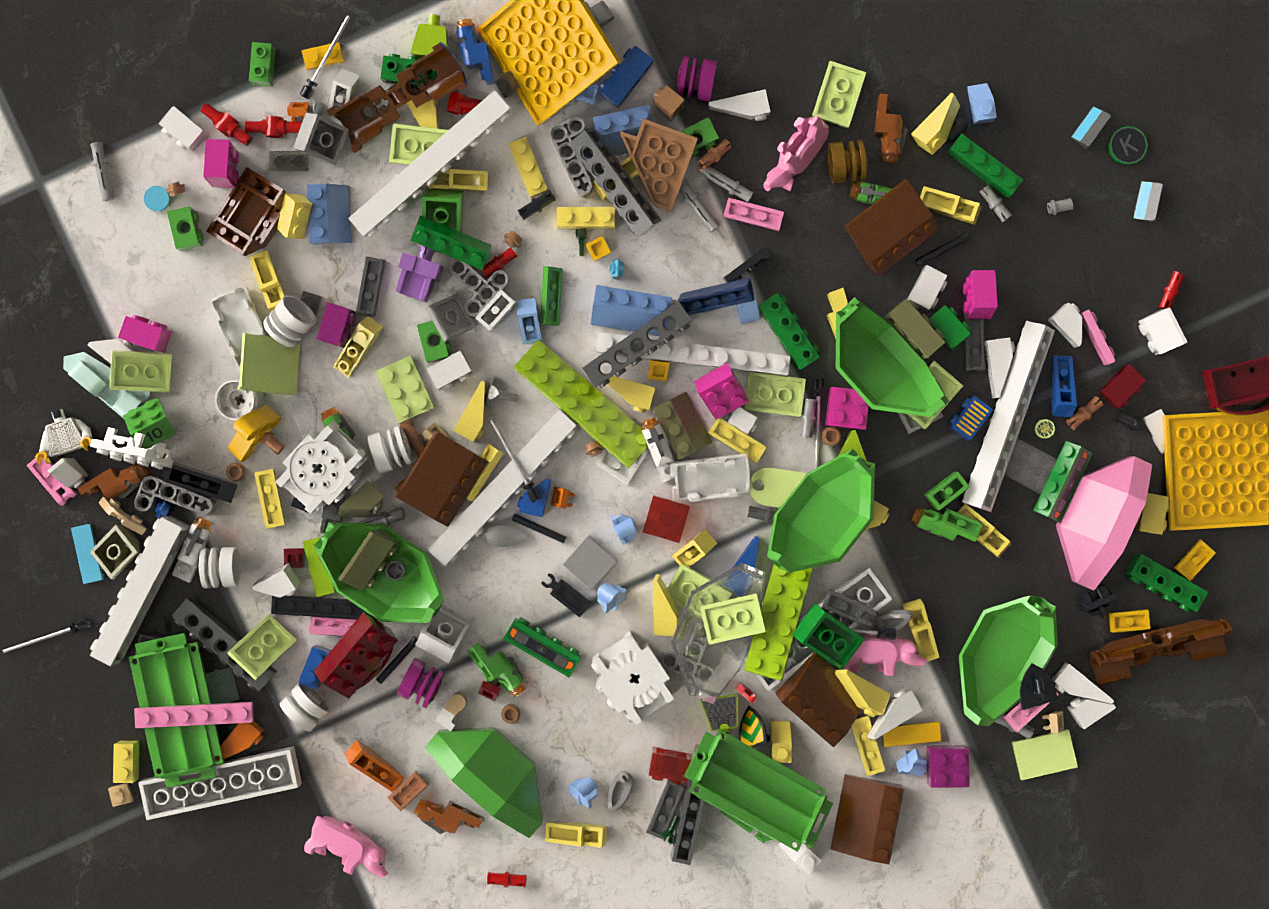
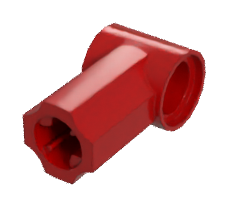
[446,92,483,115]

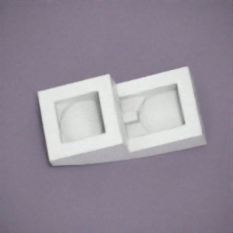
[1143,409,1164,454]

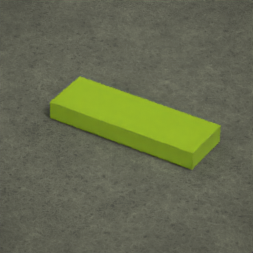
[303,537,336,597]

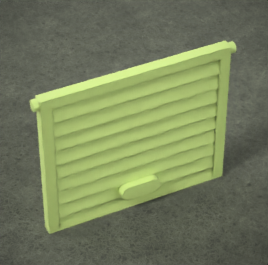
[238,333,300,396]

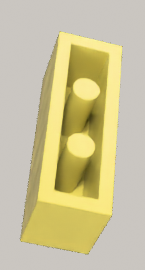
[557,207,615,229]

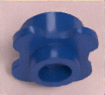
[154,499,170,518]

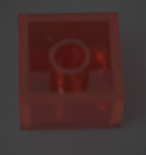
[642,495,690,543]
[648,746,691,784]

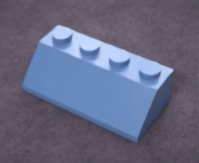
[591,285,672,336]

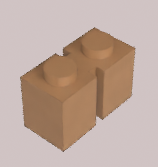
[653,85,684,121]

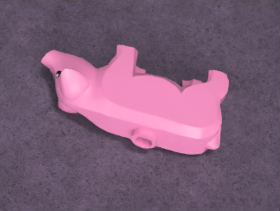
[764,116,829,191]
[839,634,927,676]
[304,816,389,878]

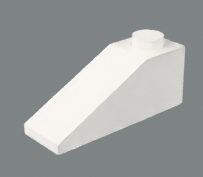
[708,90,770,121]
[985,337,1015,399]
[1052,662,1114,704]
[867,689,923,739]

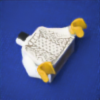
[35,409,92,465]

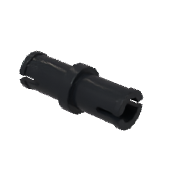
[517,190,556,220]

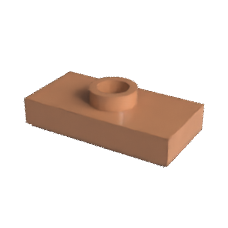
[387,771,429,812]

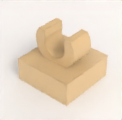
[422,422,449,442]
[1042,711,1064,733]
[108,783,133,807]

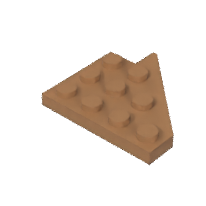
[620,118,698,212]

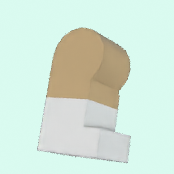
[435,693,467,731]

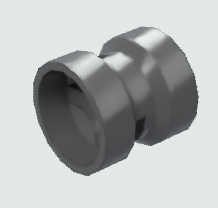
[385,561,407,581]

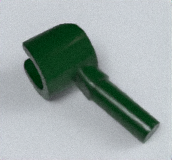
[575,228,587,256]
[661,816,679,844]

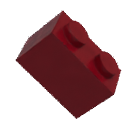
[1098,364,1146,408]

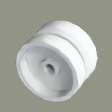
[280,683,330,732]

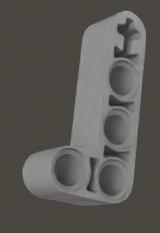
[550,117,593,197]
[134,476,217,515]

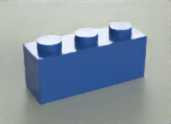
[599,45,653,109]

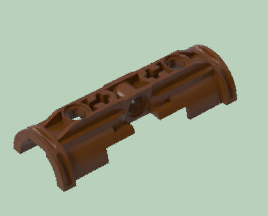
[326,42,467,153]
[1090,618,1233,688]

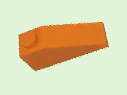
[215,721,264,761]
[345,740,405,792]

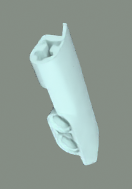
[63,352,151,419]

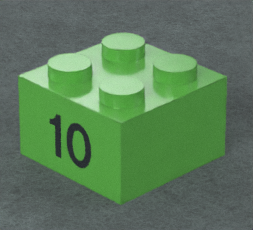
[123,398,176,449]

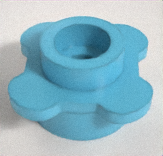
[609,259,624,279]

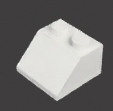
[1139,308,1187,355]
[415,608,470,663]

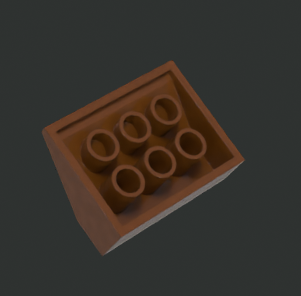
[844,179,940,276]
[395,431,488,527]
[775,652,861,748]
[830,774,904,865]

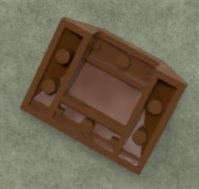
[206,167,286,256]

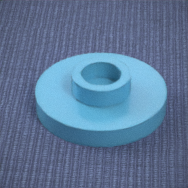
[144,186,170,212]

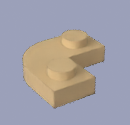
[99,497,146,535]

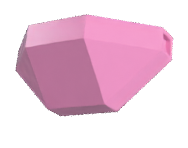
[1056,456,1152,590]

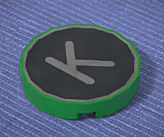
[1108,126,1148,165]

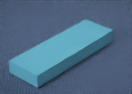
[71,524,104,584]

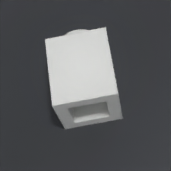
[727,407,758,434]

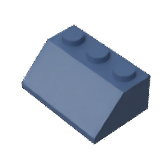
[593,104,654,156]
[307,184,352,245]

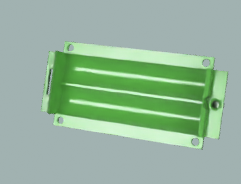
[129,633,224,788]
[684,729,833,852]

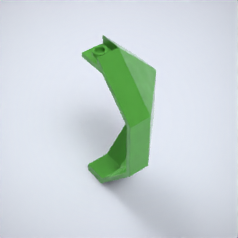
[836,297,949,417]
[767,448,875,573]
[313,522,444,623]
[959,595,1058,726]
[425,727,543,838]

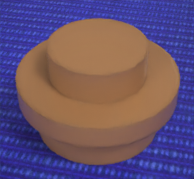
[166,181,185,196]
[504,231,522,248]
[821,427,841,446]
[585,441,604,457]
[226,462,246,482]
[501,704,521,724]

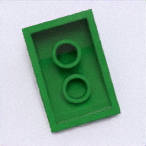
[793,603,865,670]

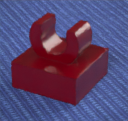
[284,548,304,568]
[478,680,501,702]

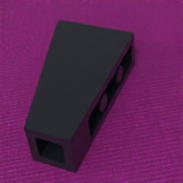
[160,461,238,503]

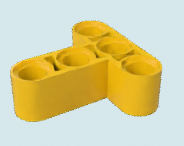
[227,405,281,462]

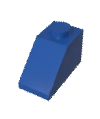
[517,479,551,517]

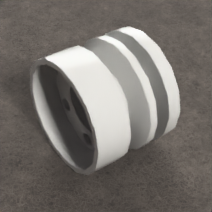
[263,295,316,347]
[215,380,264,420]
[368,426,412,474]
[199,547,241,588]

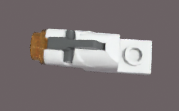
[641,417,675,483]
[172,517,212,583]

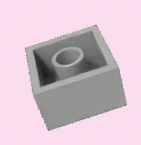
[293,113,349,165]

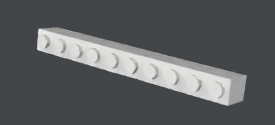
[348,90,511,237]
[963,321,1055,512]
[597,332,790,376]
[428,409,577,566]

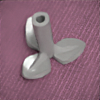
[485,377,518,409]

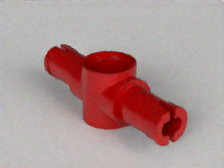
[200,103,253,146]
[245,116,302,138]

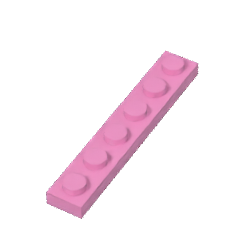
[134,702,254,728]

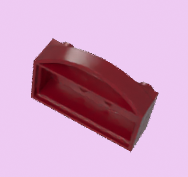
[1202,356,1269,415]
[314,612,398,699]

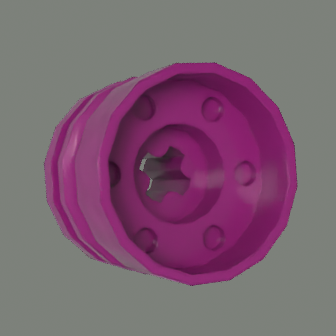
[677,56,717,102]
[397,658,444,709]

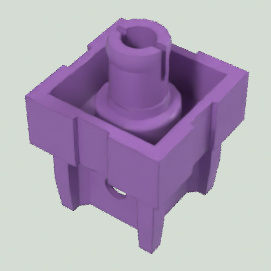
[396,245,444,303]

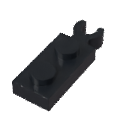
[541,573,592,617]

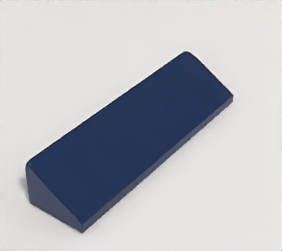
[678,278,755,315]

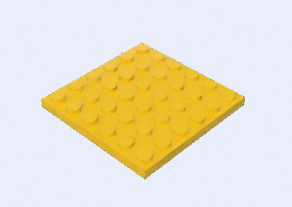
[477,0,621,126]
[1162,410,1269,531]

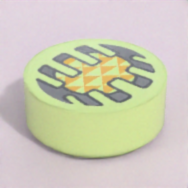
[1034,419,1055,438]

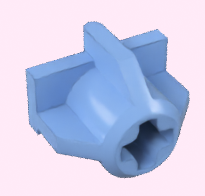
[610,514,638,545]
[597,583,627,613]
[896,748,927,777]
[568,777,597,808]

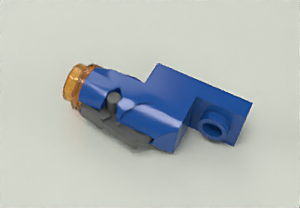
[456,19,495,85]

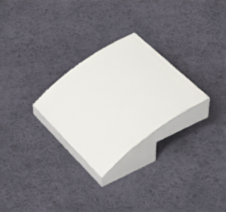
[595,449,649,485]

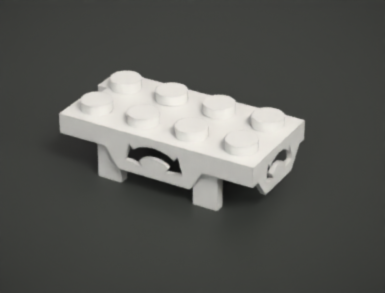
[210,286,267,372]
[90,427,173,469]
[670,454,751,502]

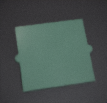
[205,667,240,704]

